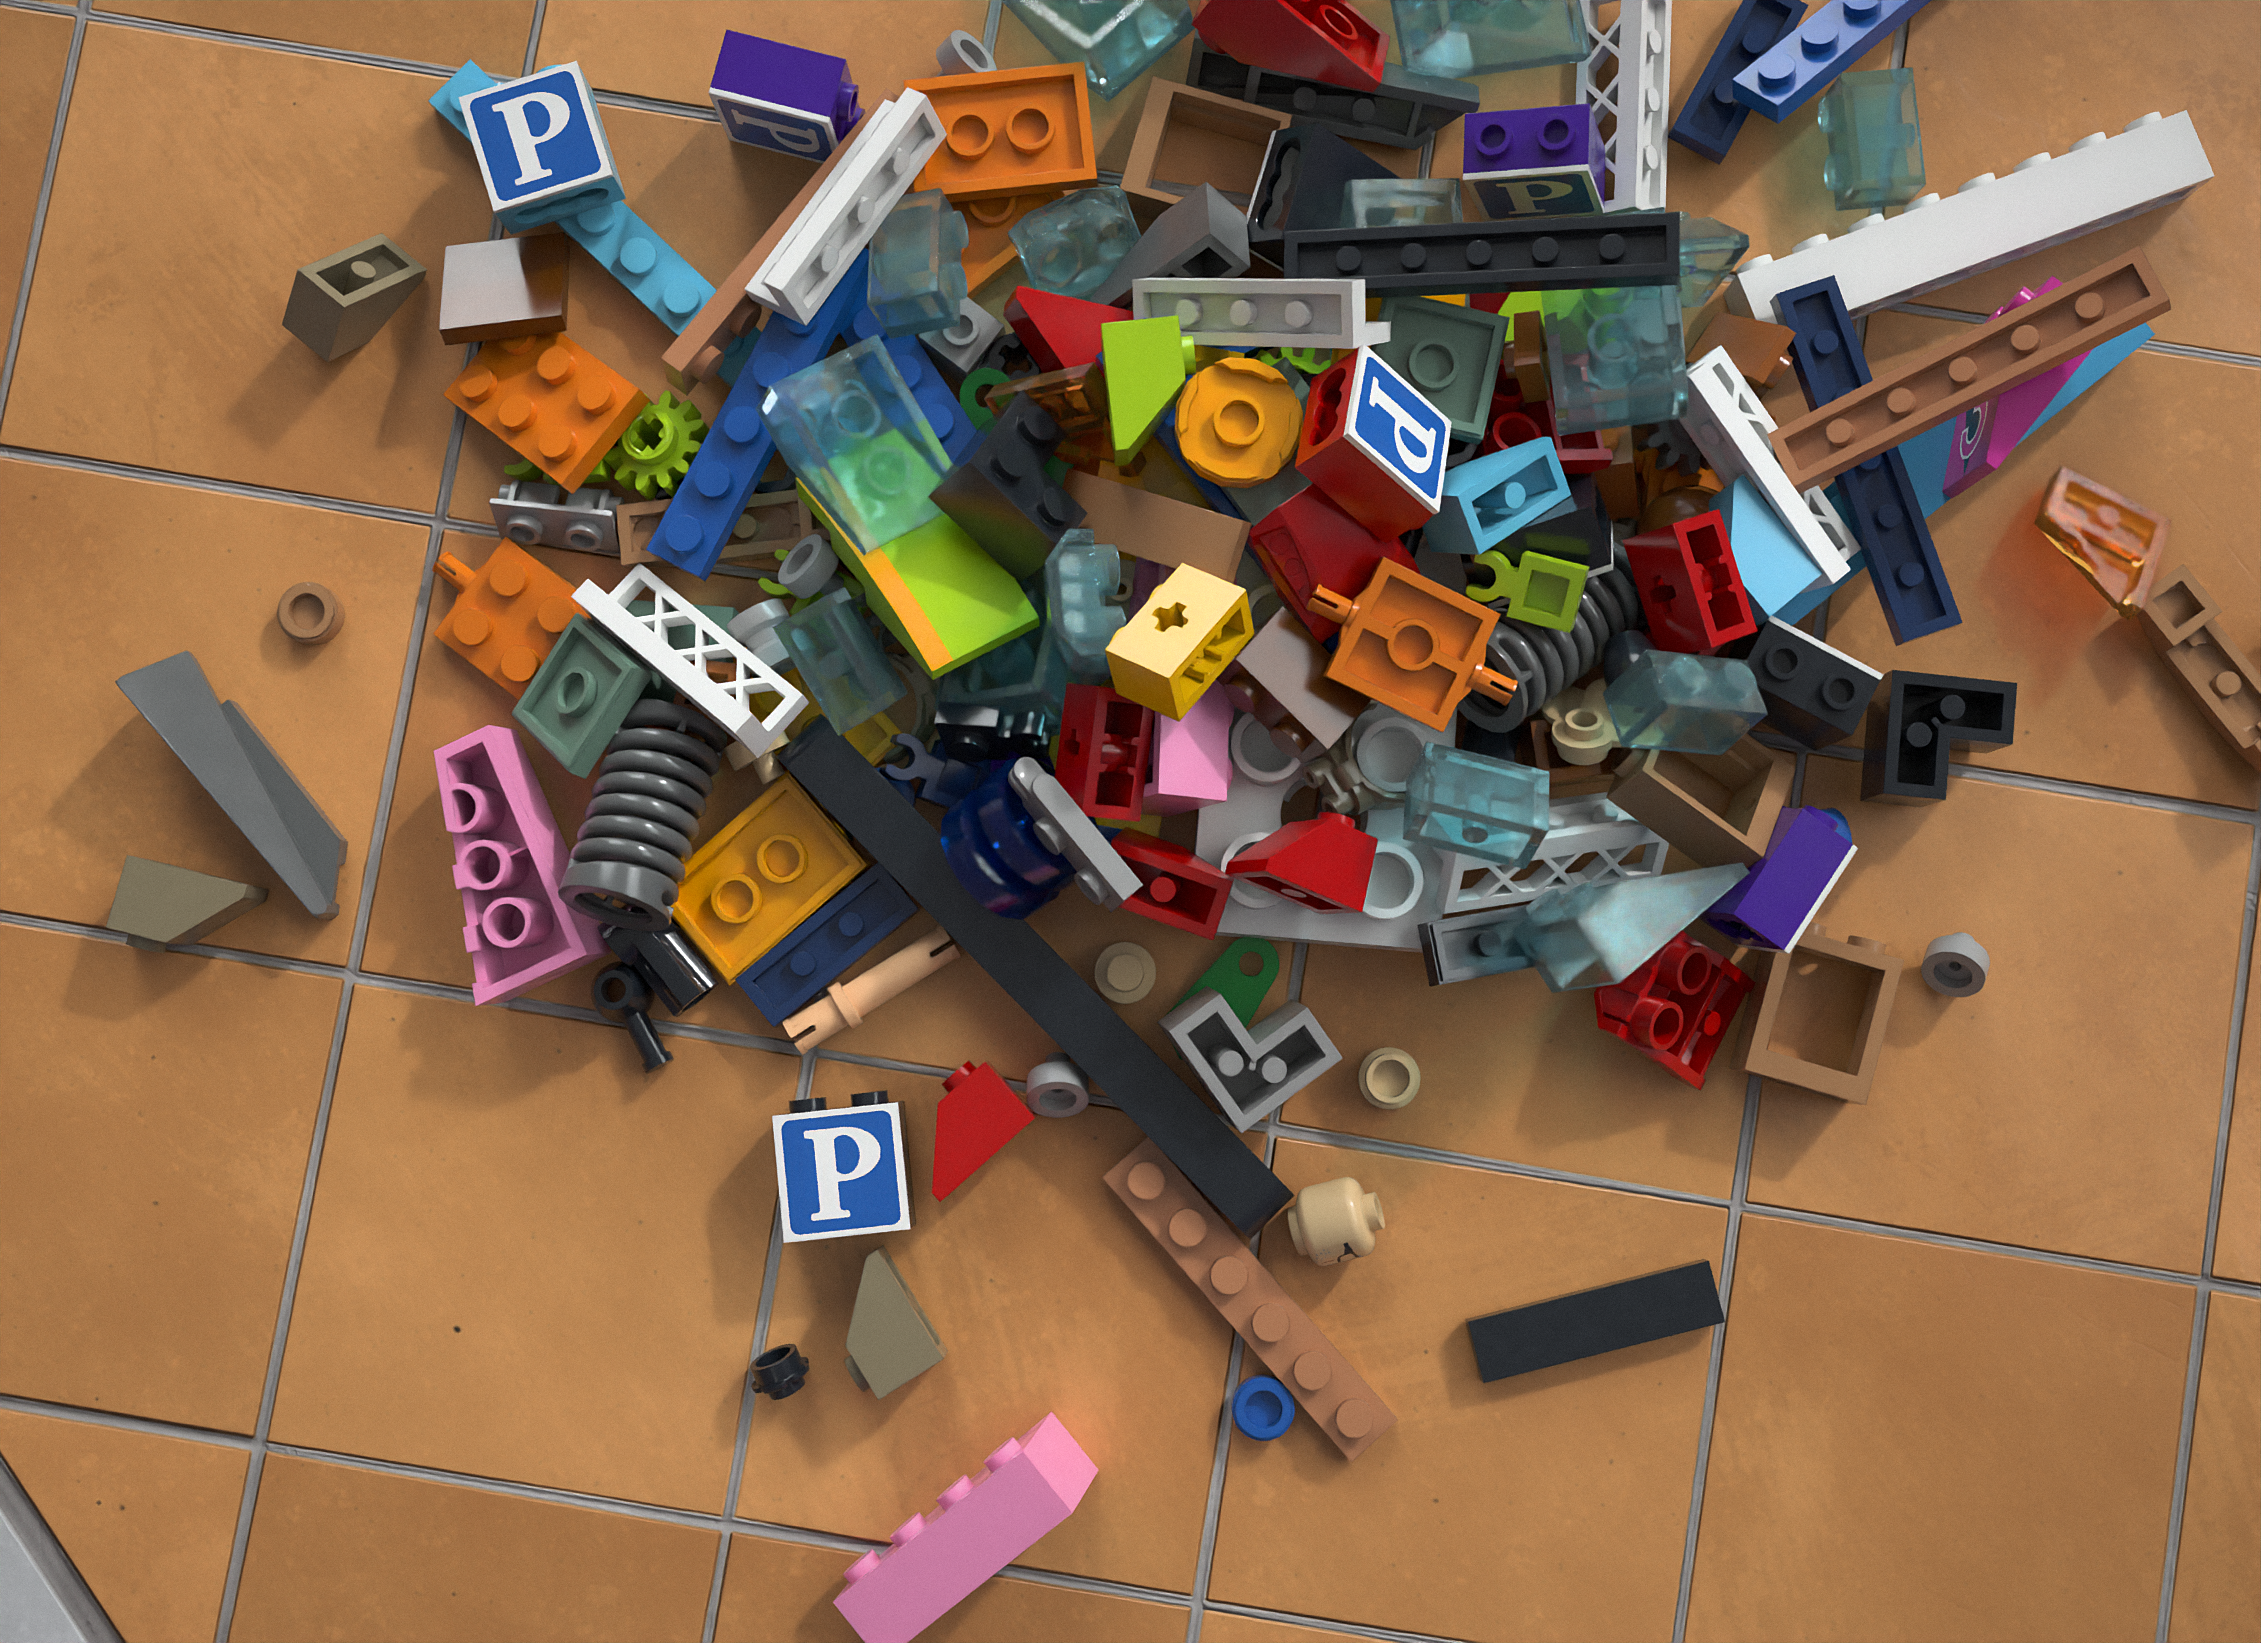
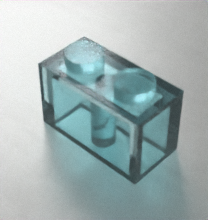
[1818,67,1926,211]
[867,188,969,339]
[773,587,908,736]
[1603,649,1768,755]
[1403,741,1549,869]

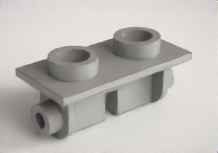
[489,480,624,551]

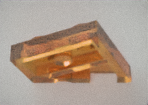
[984,362,1147,478]
[2034,466,2172,621]

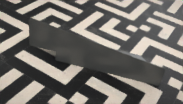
[1185,29,1480,150]
[115,650,348,920]

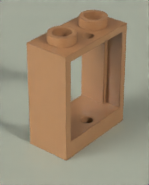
[1119,76,1293,220]
[1606,684,1795,883]
[1729,922,1904,1105]

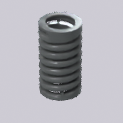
[1456,541,1649,733]
[558,699,727,932]

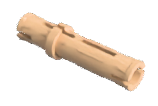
[782,924,961,1055]

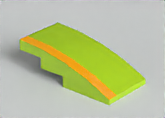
[795,429,1039,680]

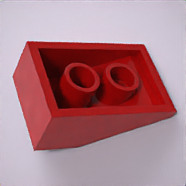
[1191,0,1390,93]

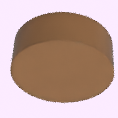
[277,582,345,645]

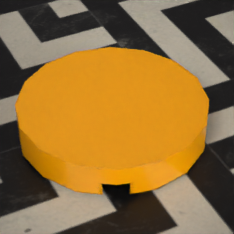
[1174,357,1303,488]

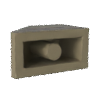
[282,233,427,362]
[106,855,269,953]
[845,1245,948,1400]

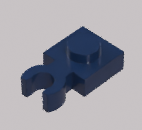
[879,733,992,818]

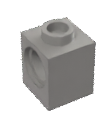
[918,289,1006,385]

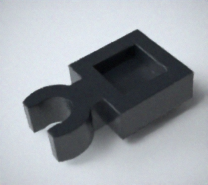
[934,702,1052,762]

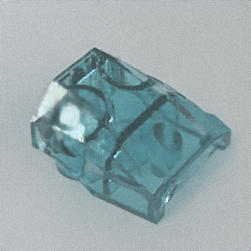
[1007,185,1141,301]
[1043,529,1126,686]

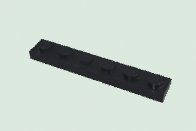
[1284,212,1680,298]

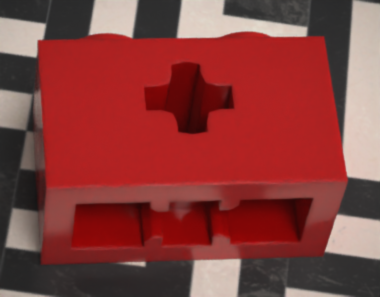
[1622,509,1757,660]
[1054,683,1154,822]

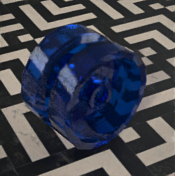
[941,756,1100,920]

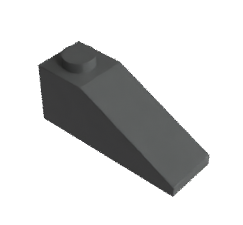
[1089,182,1250,311]

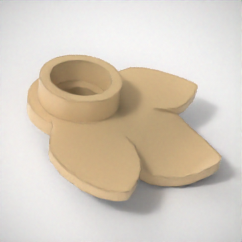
[1542,678,1664,765]

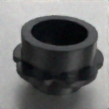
[750,1344,810,1400]

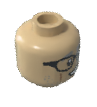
[1288,1177,1385,1266]

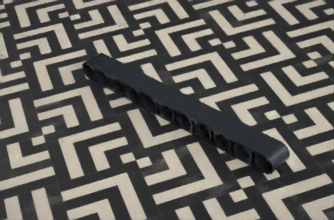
[776,713,1295,1239]

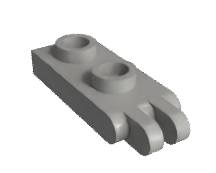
[1008,757,1143,912]

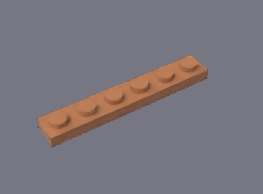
[661,88,900,396]
[1767,245,2171,494]
[1102,1136,1398,1462]

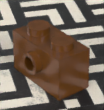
[1216,606,1372,764]

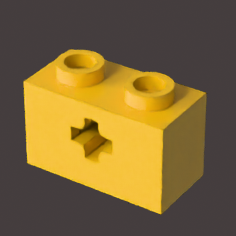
[1105,563,1254,722]

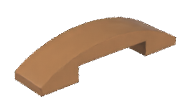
[1062,468,1252,584]
[616,485,831,567]
[2130,564,2261,773]

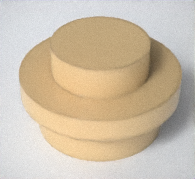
[1095,942,1156,1004]
[1358,1047,1420,1109]

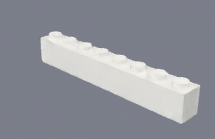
[1722,110,2215,324]

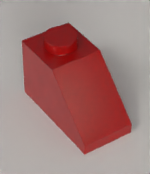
[1003,285,1134,404]
[1225,812,1378,914]
[1111,827,1235,941]
[932,1060,1037,1202]

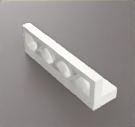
[1572,0,1672,217]
[744,87,947,326]
[1132,278,1391,349]
[1659,345,1862,594]
[571,563,809,758]
[1423,792,1669,914]

